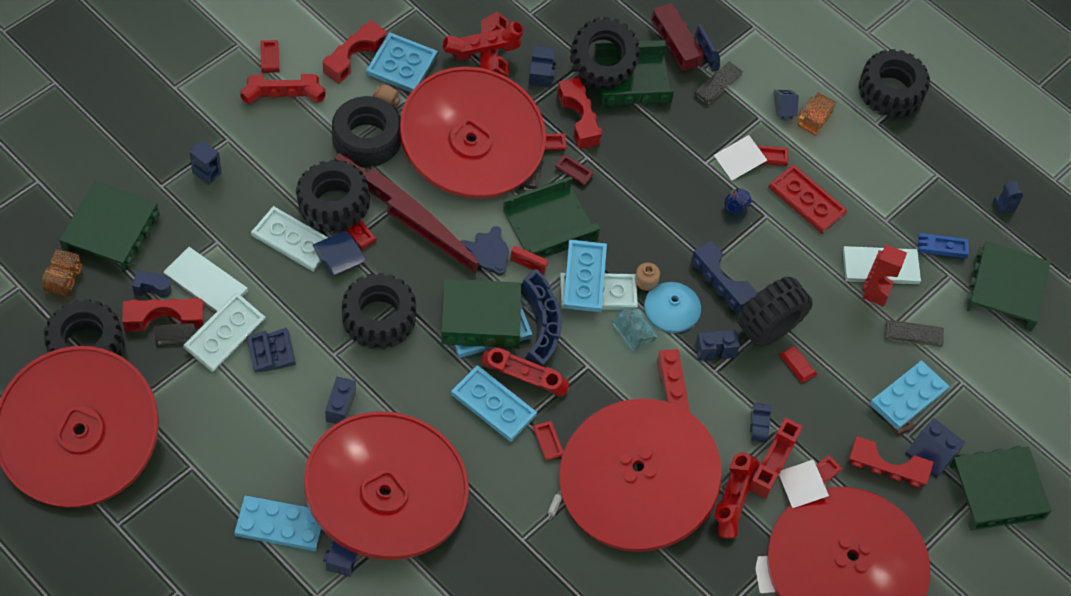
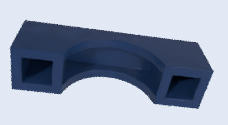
[691,240,757,314]

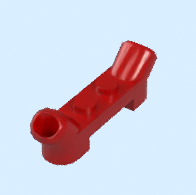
[443,21,524,61]
[240,74,326,105]
[482,348,569,397]
[715,452,759,538]

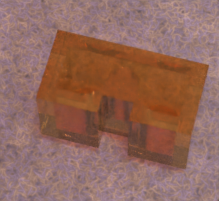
[797,92,836,136]
[41,249,82,296]

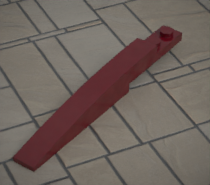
[335,153,479,274]

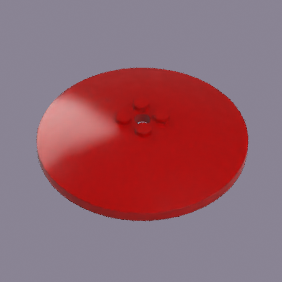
[400,67,546,199]
[0,346,159,508]
[559,398,722,552]
[304,411,469,560]
[767,487,930,596]

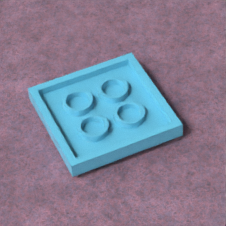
[366,32,438,92]

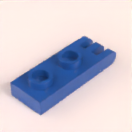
[918,233,969,258]

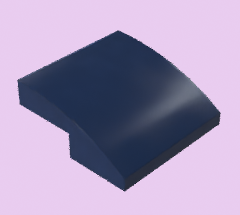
[695,24,720,72]
[312,230,366,277]
[247,328,296,372]

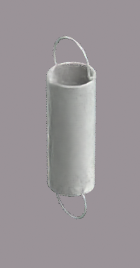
[548,490,562,520]

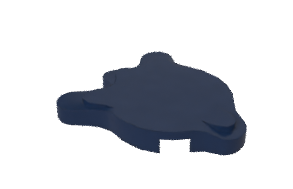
[460,226,509,276]

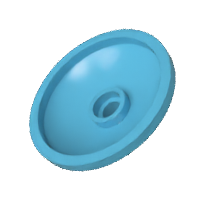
[644,282,701,333]

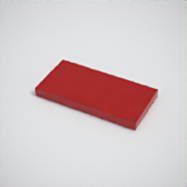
[768,164,847,233]

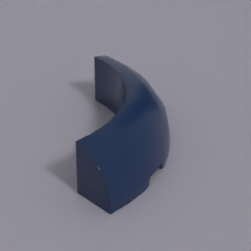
[521,269,562,366]

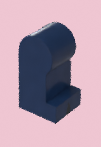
[993,181,1023,213]
[132,270,172,298]
[750,403,772,443]

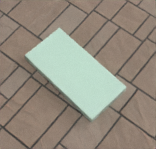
[251,206,328,272]
[843,246,921,284]
[163,247,248,312]
[560,273,638,310]
[183,292,266,373]

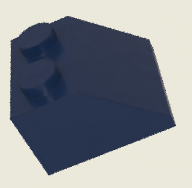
[905,418,965,478]

